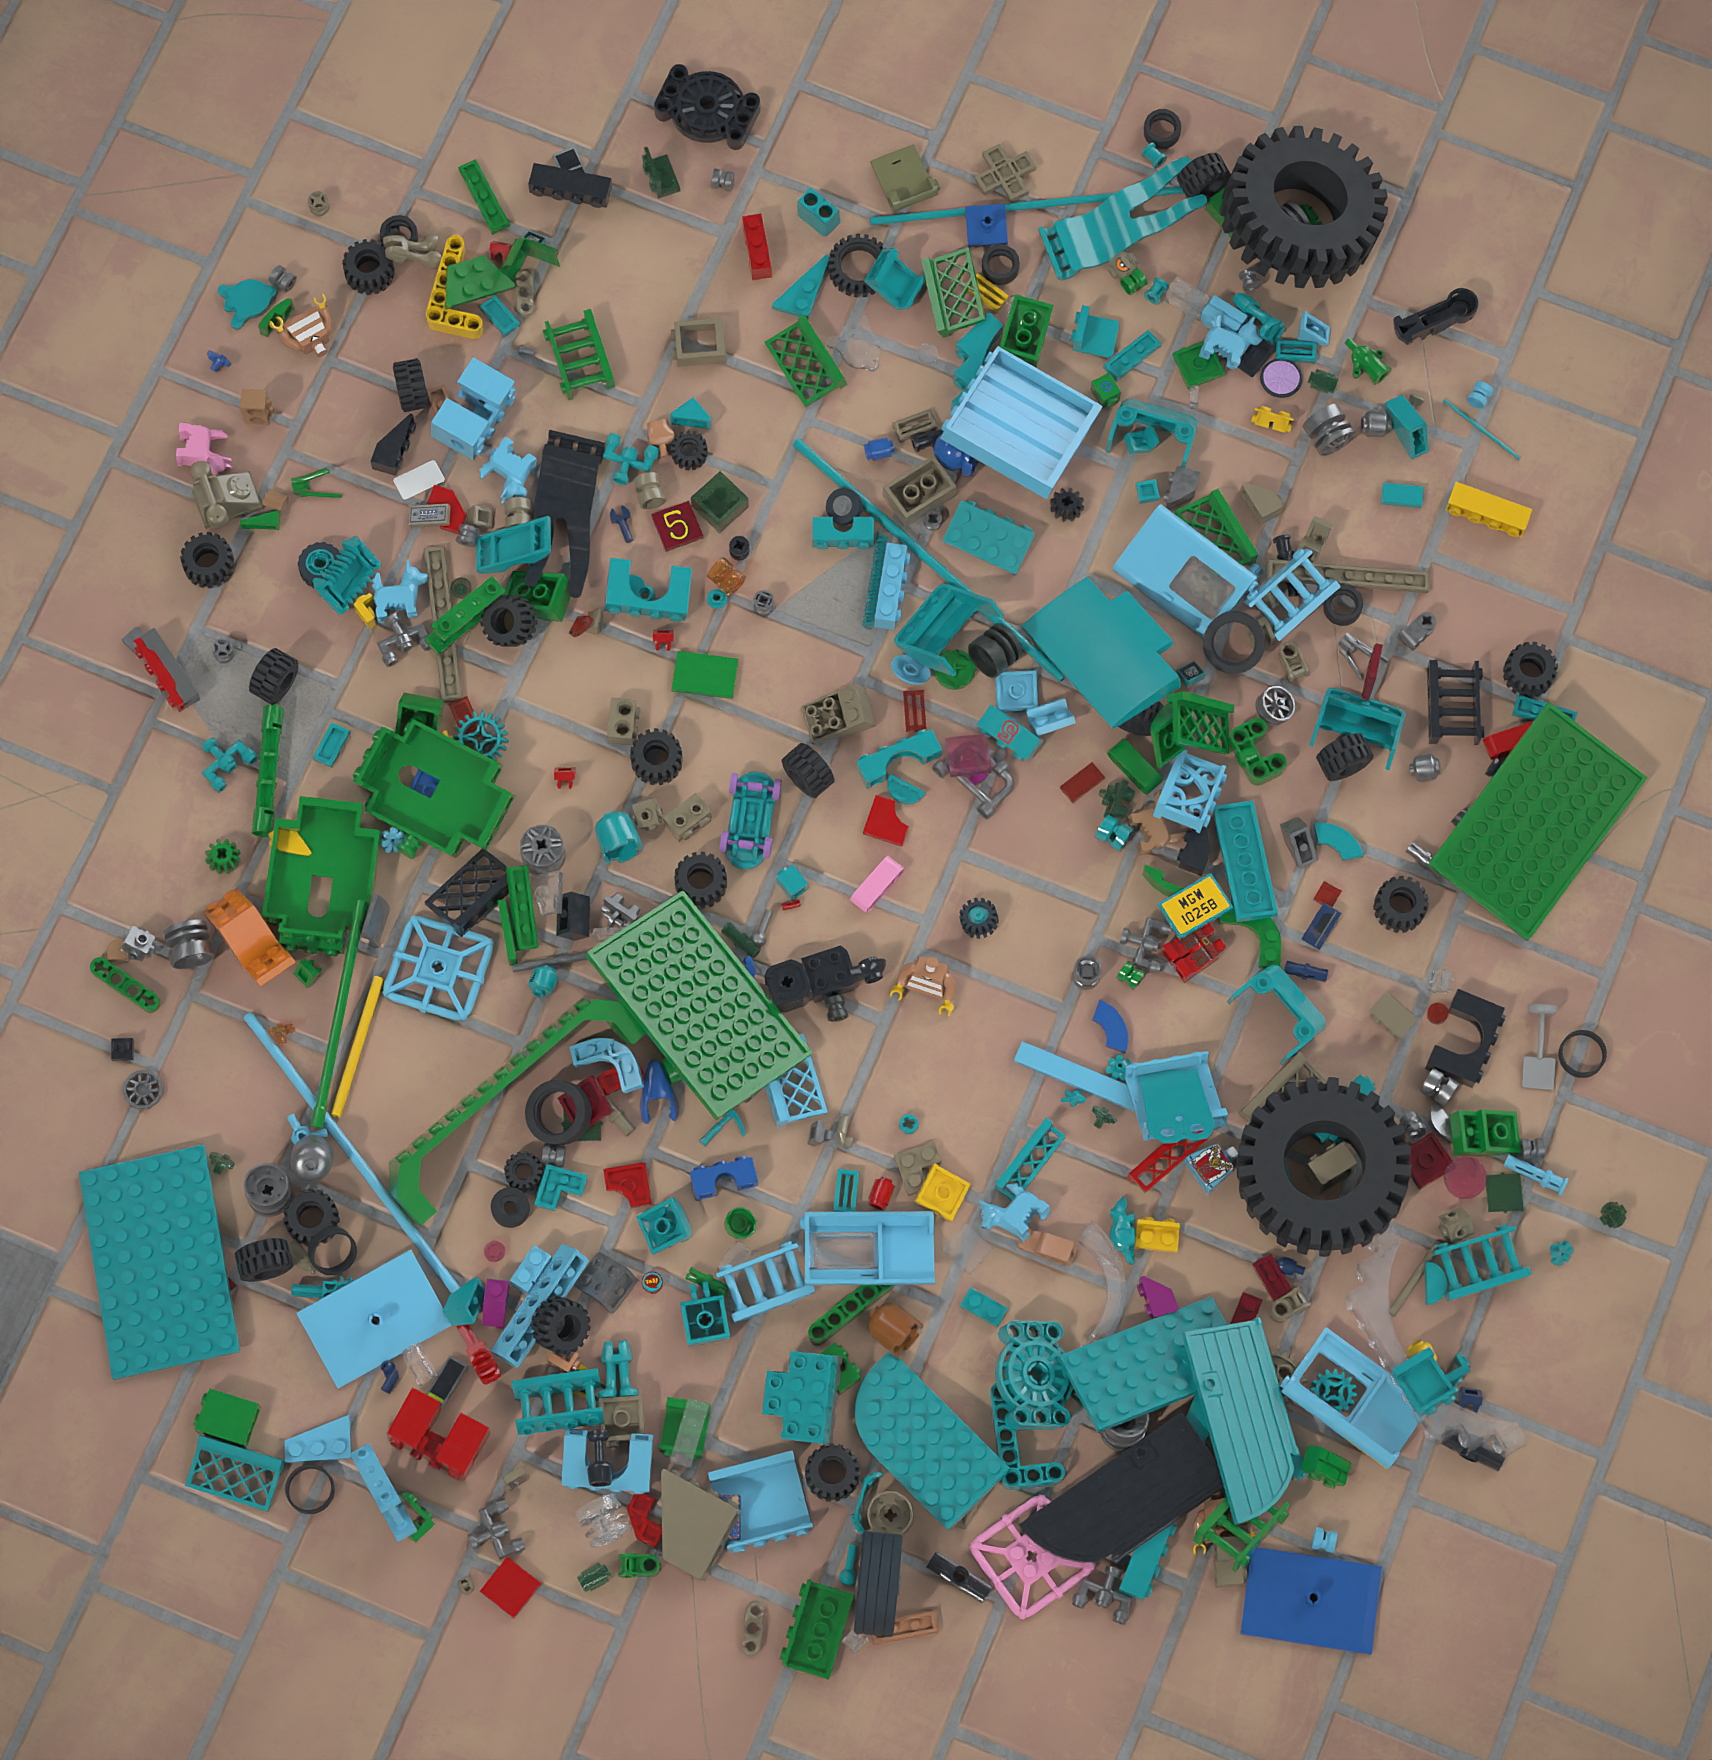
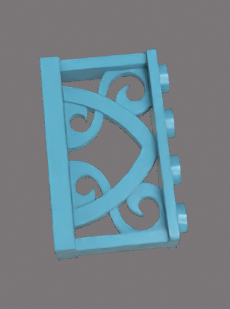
[1153,750,1227,833]

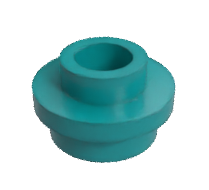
[706,589,727,609]

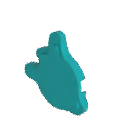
[218,279,277,330]

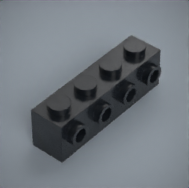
[528,163,612,208]

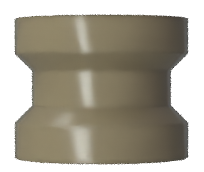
[308,191,329,216]

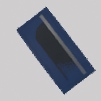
[1302,903,1342,950]

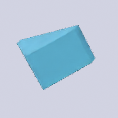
[1297,311,1330,346]

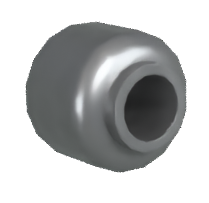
[1360,411,1391,437]
[1409,754,1441,782]

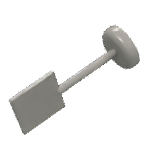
[1522,1004,1558,1090]

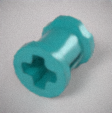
[1141,142,1167,169]
[1144,278,1169,305]

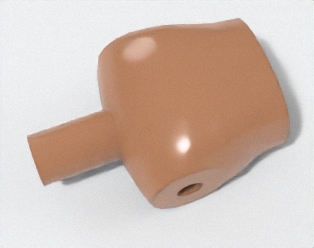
[647,419,675,458]

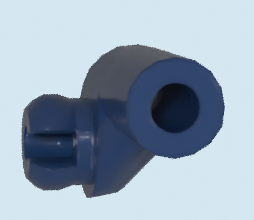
[381,1361,399,1394]

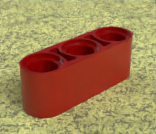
[1483,721,1533,760]

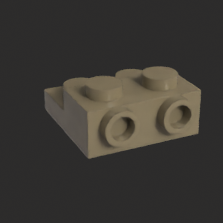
[599,1395,645,1448]

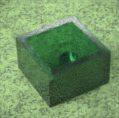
[691,471,749,533]

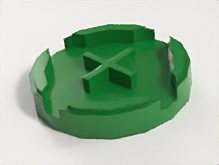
[934,649,975,690]

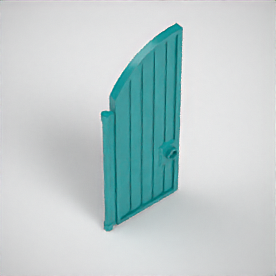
[1182,1317,1300,1525]

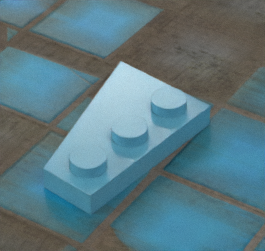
[285,1415,352,1464]

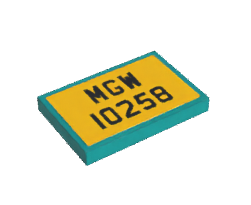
[1157,873,1233,940]

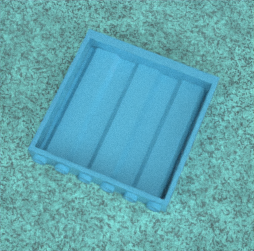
[940,346,1103,499]

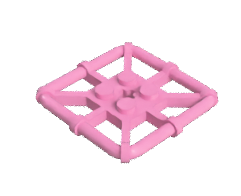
[969,1494,1095,1620]

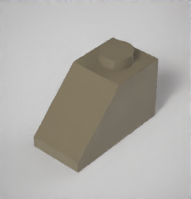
[1240,483,1284,525]

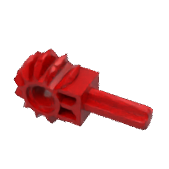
[457,1324,501,1385]

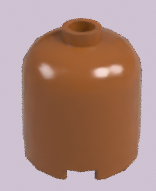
[868,1303,923,1358]

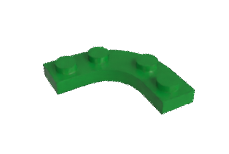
[1219,902,1281,968]

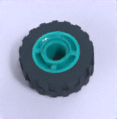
[298,542,341,588]

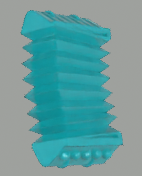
[312,536,381,615]

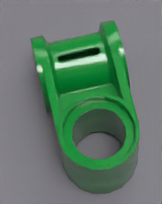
[618,1553,661,1578]

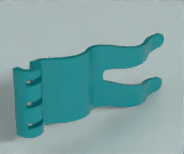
[1038,157,1207,280]

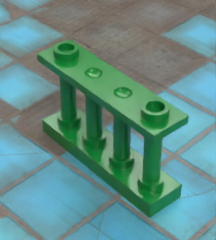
[543,309,615,400]
[424,576,506,656]
[1193,1496,1290,1572]

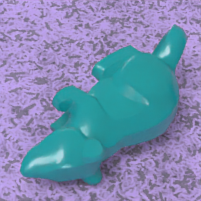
[1109,1196,1135,1265]

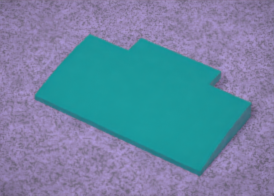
[1022,577,1181,730]

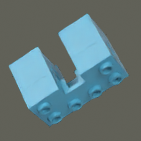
[431,357,516,460]

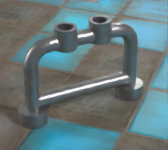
[932,742,1014,820]

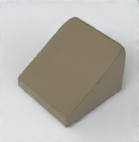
[467,505,493,529]
[584,609,604,635]

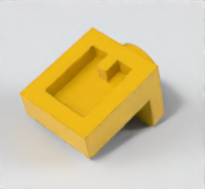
[353,593,376,630]

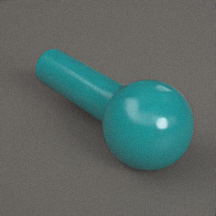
[839,1543,858,1586]

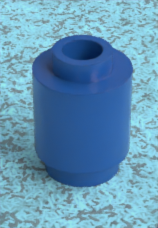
[864,437,895,461]

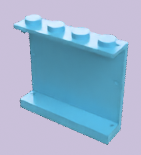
[1124,1051,1228,1141]
[708,1450,813,1554]

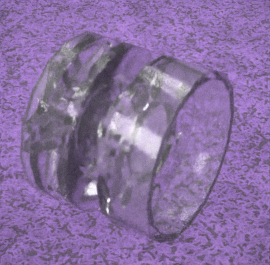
[575,1493,632,1548]

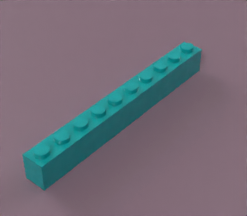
[1118,1393,1210,1602]

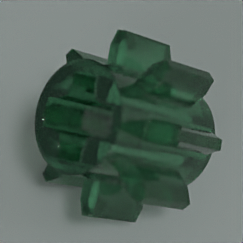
[1600,1202,1627,1228]

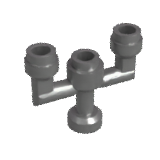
[377,613,431,667]
[1119,917,1172,974]
[467,1497,526,1560]
[1072,1566,1133,1625]

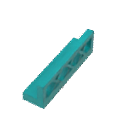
[995,1117,1066,1201]

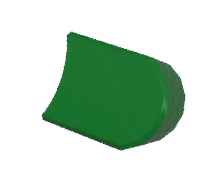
[501,238,560,282]

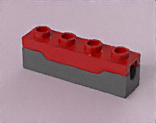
[133,628,200,712]

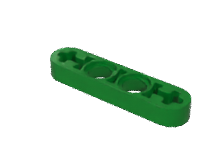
[90,957,160,1013]

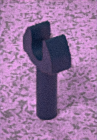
[610,505,633,543]

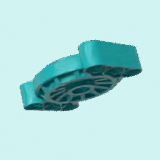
[995,1321,1073,1431]

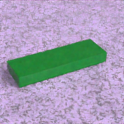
[498,899,518,966]

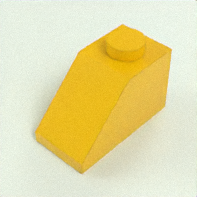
[268,830,312,856]

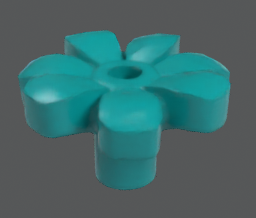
[1106,1055,1131,1081]
[1549,1240,1574,1266]

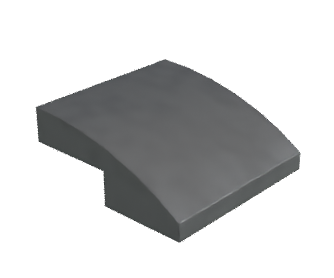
[361,893,390,948]

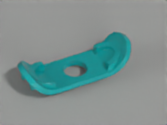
[851,1472,884,1535]

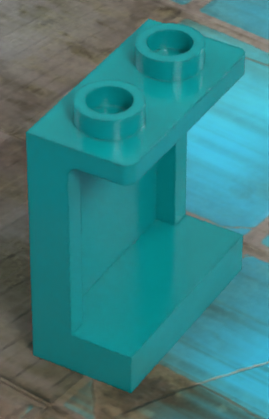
[864,247,925,310]
[1391,1346,1458,1417]

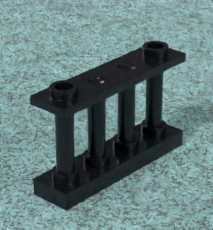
[1427,660,1484,745]

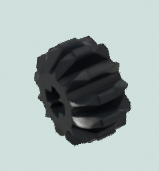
[1050,487,1084,522]

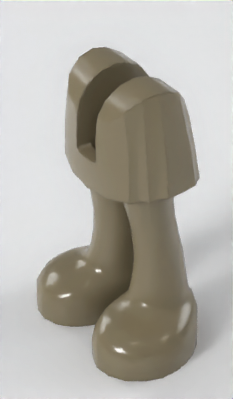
[383,233,441,269]

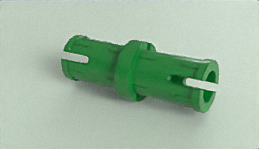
[685,1267,729,1298]

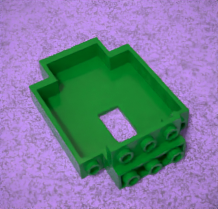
[353,719,516,858]
[262,796,381,957]

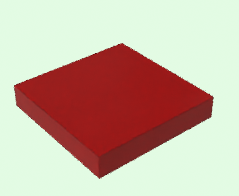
[480,1556,542,1619]

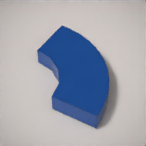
[1092,1000,1128,1053]

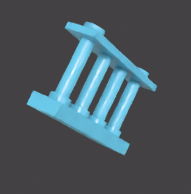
[1244,548,1341,641]
[716,1241,816,1324]
[350,1443,417,1542]

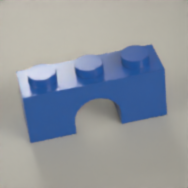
[690,1156,758,1201]

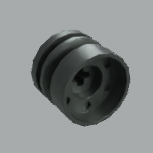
[968,623,1023,678]

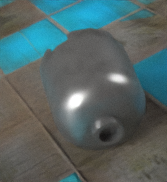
[290,1135,334,1183]

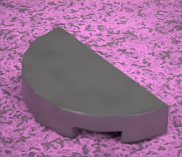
[1428,1102,1453,1142]

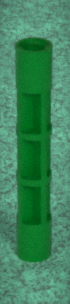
[251,705,284,837]

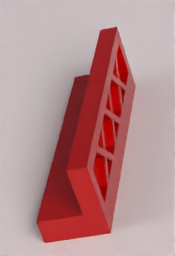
[1127,1130,1209,1193]

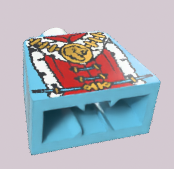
[1184,1144,1238,1195]

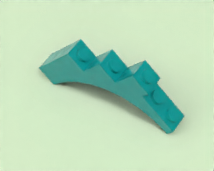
[951,312,1004,411]

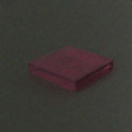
[945,734,992,777]

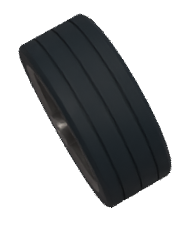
[854,1531,903,1637]

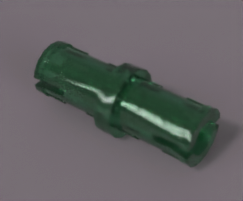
[721,922,761,959]

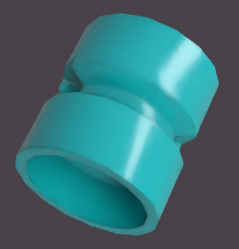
[1095,814,1134,852]

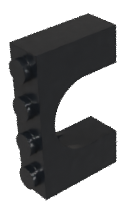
[1425,989,1506,1088]

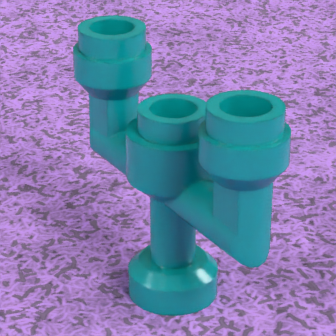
[602,433,659,485]
[201,737,258,793]

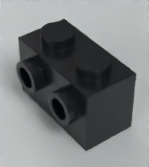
[556,891,590,941]

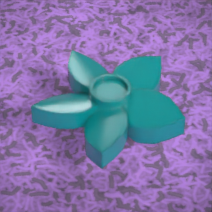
[1061,1089,1086,1107]

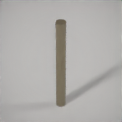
[1388,1243,1438,1317]

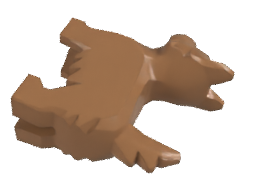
[1127,789,1186,855]

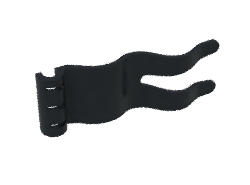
[525,430,605,598]

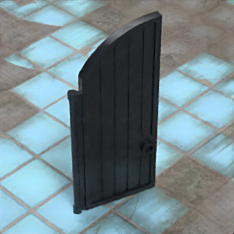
[1019,1412,1224,1564]

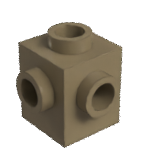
[632,798,664,831]
[1438,1206,1475,1243]

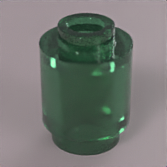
[1308,369,1339,394]
[577,1562,611,1593]

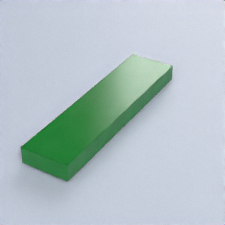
[458,159,510,235]
[506,865,538,951]

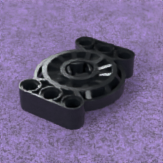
[654,64,760,150]

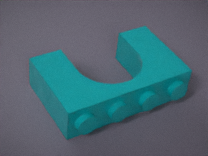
[604,558,692,622]

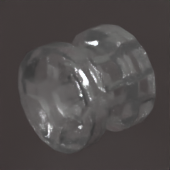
[841,1629,869,1655]

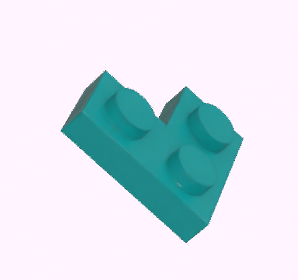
[534,1164,588,1212]

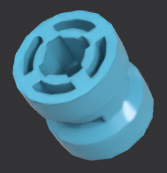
[1466,381,1494,409]
[1311,1527,1338,1553]

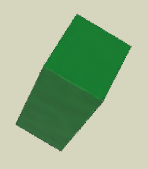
[240,510,280,530]

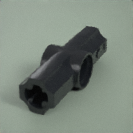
[1439,1425,1507,1472]
[926,1551,992,1603]

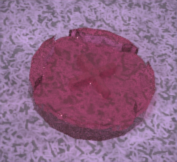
[1444,1157,1487,1199]

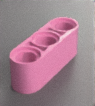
[850,856,905,914]

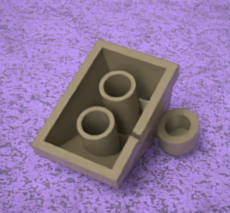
[190,461,263,529]

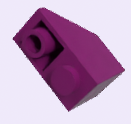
[1137,1276,1179,1319]

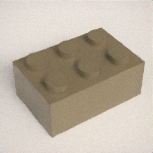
[883,455,956,527]

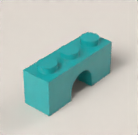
[812,517,874,550]

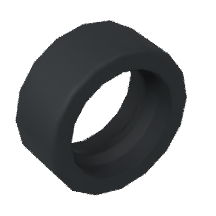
[1144,109,1181,149]
[380,215,418,252]
[981,244,1020,285]
[1323,585,1363,626]

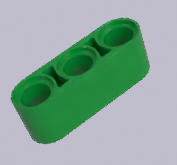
[1107,738,1163,795]

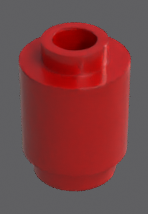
[868,1177,895,1210]

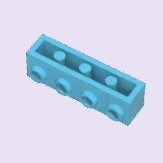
[874,543,910,630]

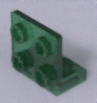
[641,147,680,199]

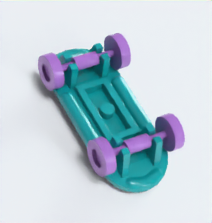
[720,772,782,869]

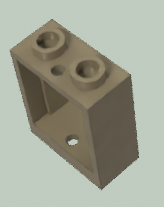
[671,318,726,367]

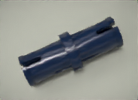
[1284,960,1328,982]

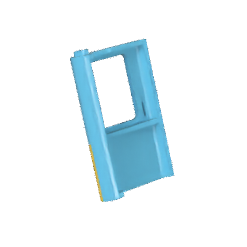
[1280,1327,1423,1470]

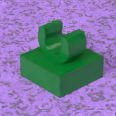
[293,958,322,988]

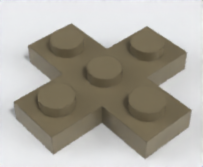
[975,144,1036,203]

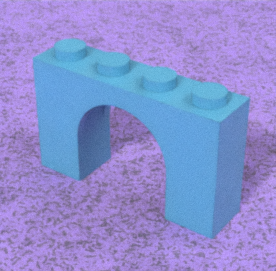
[562,1428,653,1494]

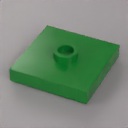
[1172,341,1225,390]

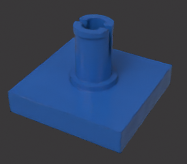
[965,204,1008,247]

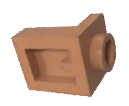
[546,1352,581,1373]

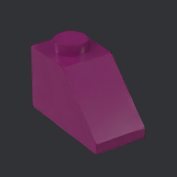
[482,1279,510,1329]

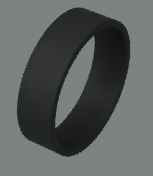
[1558,1030,1607,1078]
[308,1227,357,1275]
[285,1464,335,1514]

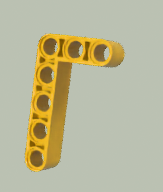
[425,235,484,339]

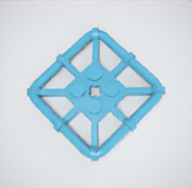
[382,915,494,1021]

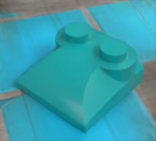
[636,1197,692,1255]

